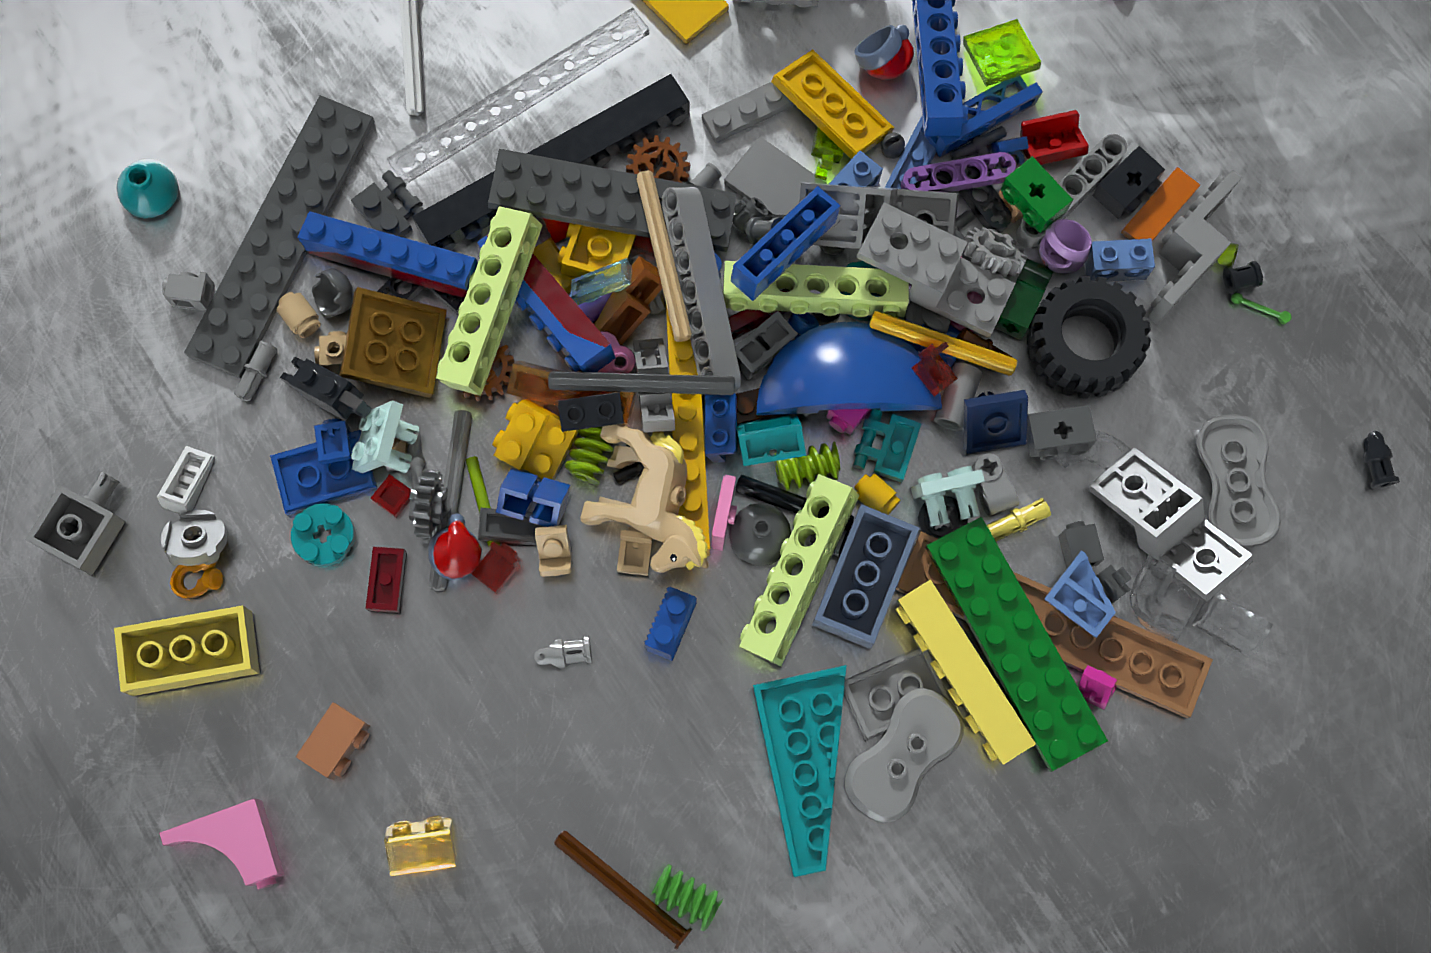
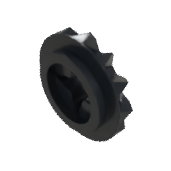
[917,495,968,539]

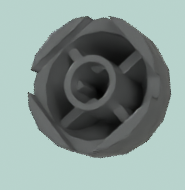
[729,503,791,567]

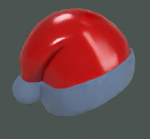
[854,25,914,81]
[428,513,482,580]

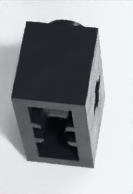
[1092,146,1165,219]

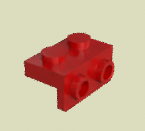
[1020,110,1089,165]

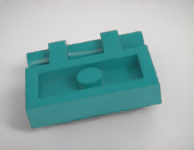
[853,409,922,483]

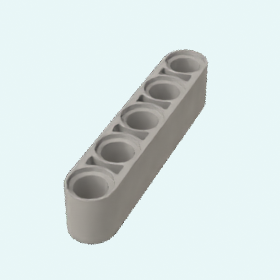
[1016,134,1127,249]

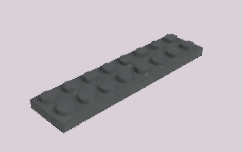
[488,149,737,252]

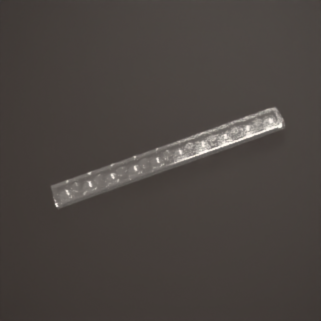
[387,7,649,184]

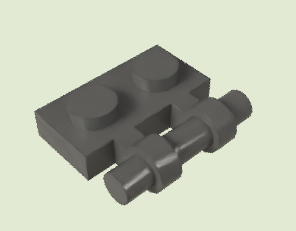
[351,170,424,237]

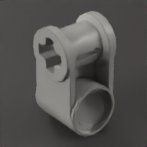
[972,453,1019,517]

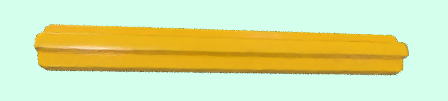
[870,311,1017,376]

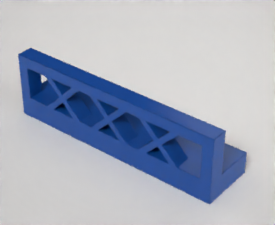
[921,73,1043,157]

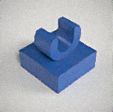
[991,136,1029,168]

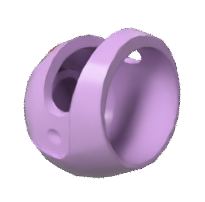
[1039,219,1092,273]

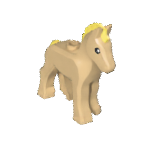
[580,424,709,573]

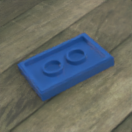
[270,430,378,516]

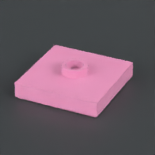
[711,475,737,551]

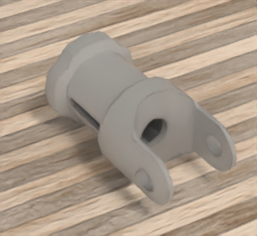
[534,635,592,668]

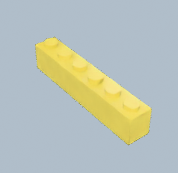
[895,579,1036,765]

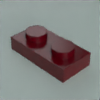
[365,547,406,613]

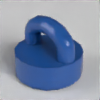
[788,312,819,338]

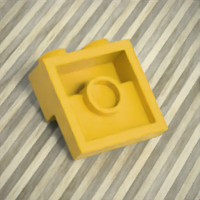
[557,223,636,285]
[492,399,580,480]

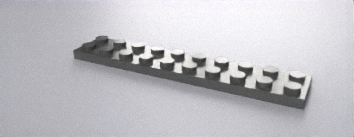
[184,95,375,379]

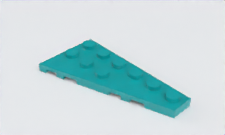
[753,665,847,877]

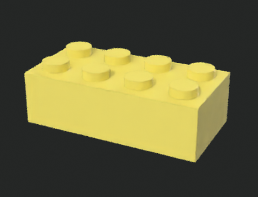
[114,605,260,696]

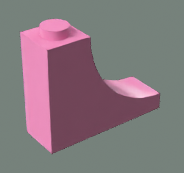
[159,798,285,890]

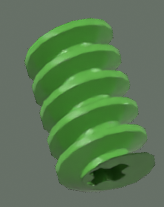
[650,864,724,931]

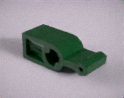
[995,258,1054,340]

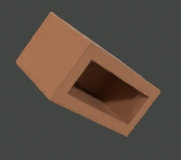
[296,702,370,780]

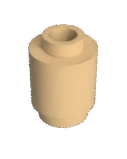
[277,292,321,338]

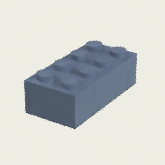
[812,504,920,649]

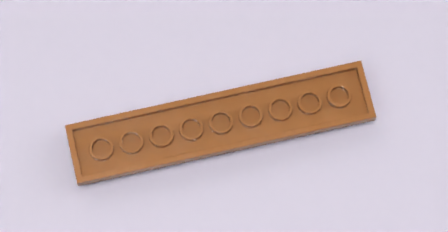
[896,531,1213,718]

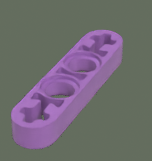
[901,152,1016,193]

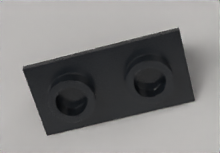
[558,392,625,432]

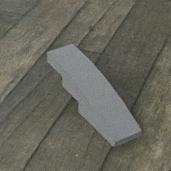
[633,338,675,433]

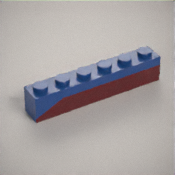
[297,211,478,298]
[477,234,616,372]

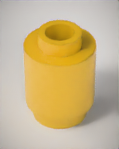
[854,473,901,515]

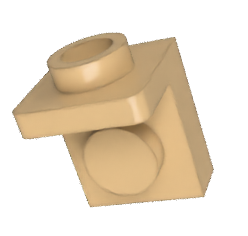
[535,525,572,577]

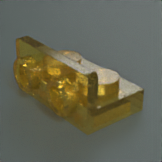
[384,816,456,876]

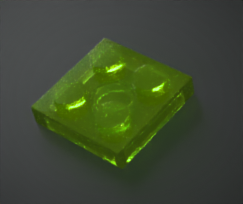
[963,19,1041,87]

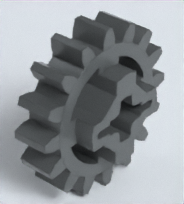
[409,469,448,539]

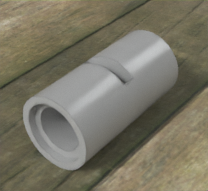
[934,362,983,431]

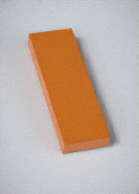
[1121,167,1200,241]

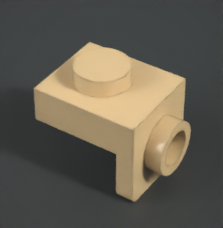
[617,526,653,576]

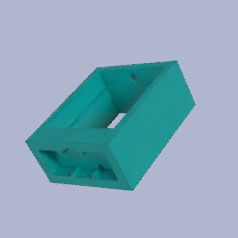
[737,414,807,466]

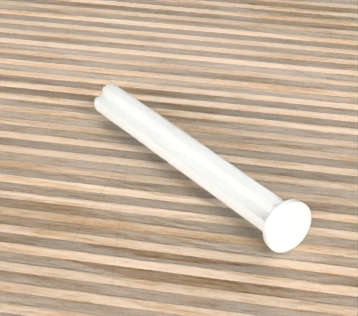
[400,0,424,116]

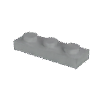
[702,82,793,143]

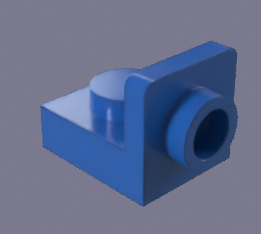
[314,418,352,464]

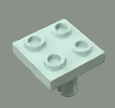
[351,400,419,474]
[910,466,985,527]

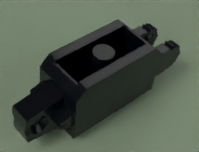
[280,357,372,421]

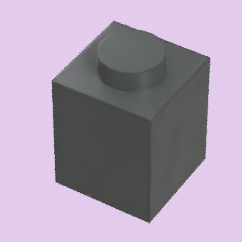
[1058,521,1104,568]

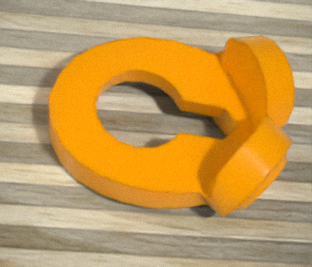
[170,561,223,599]

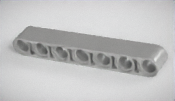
[662,187,741,392]

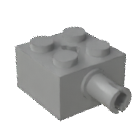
[25,472,125,576]

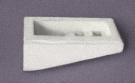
[157,446,215,514]

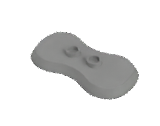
[1197,414,1281,548]
[844,688,964,823]

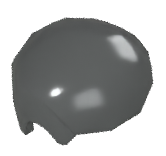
[312,268,353,318]

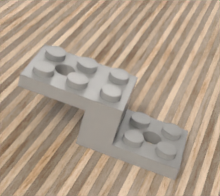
[1148,170,1242,325]
[799,182,959,249]
[856,203,1016,338]
[1089,447,1253,601]

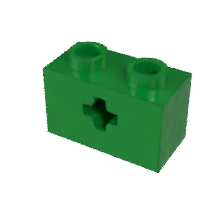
[1000,156,1073,233]

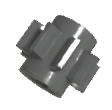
[732,196,768,234]
[1096,565,1132,604]

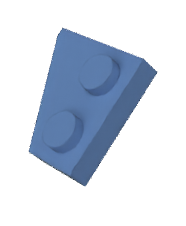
[1044,550,1116,638]

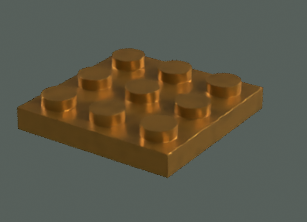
[340,287,447,398]

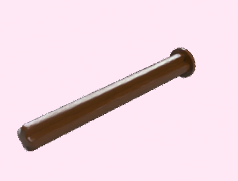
[554,831,692,950]

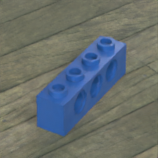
[730,186,841,301]

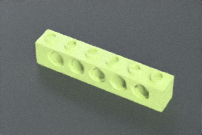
[436,206,543,396]
[723,261,909,318]
[739,474,860,666]

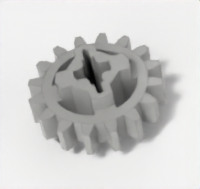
[964,227,1027,277]

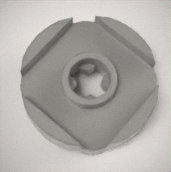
[161,510,227,566]

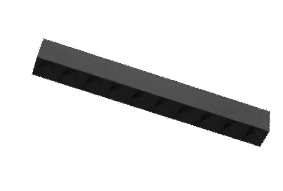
[412,74,690,251]

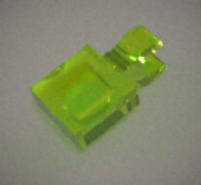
[811,127,843,181]

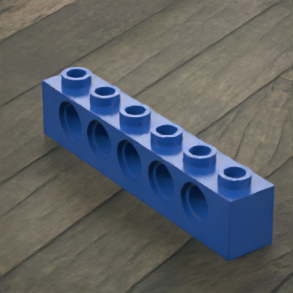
[911,0,968,136]

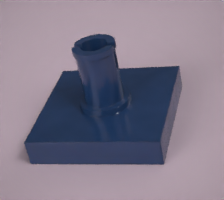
[963,390,1028,454]

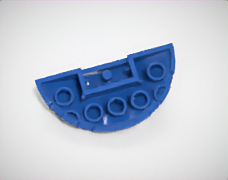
[757,322,942,415]

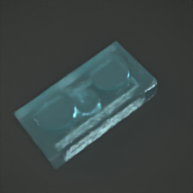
[570,258,632,305]

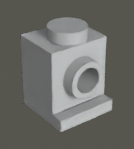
[162,272,214,311]

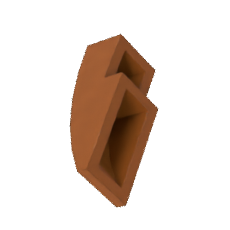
[595,256,662,345]

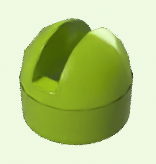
[1217,243,1239,267]

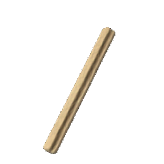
[637,170,692,342]

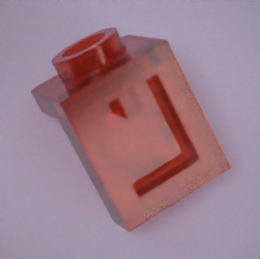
[911,342,958,397]
[471,541,520,595]

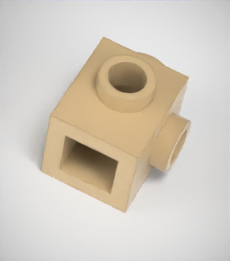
[314,331,347,374]

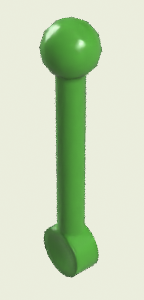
[1231,292,1292,324]

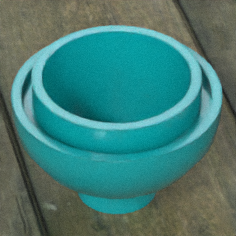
[116,159,179,218]

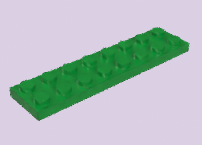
[925,516,1108,772]

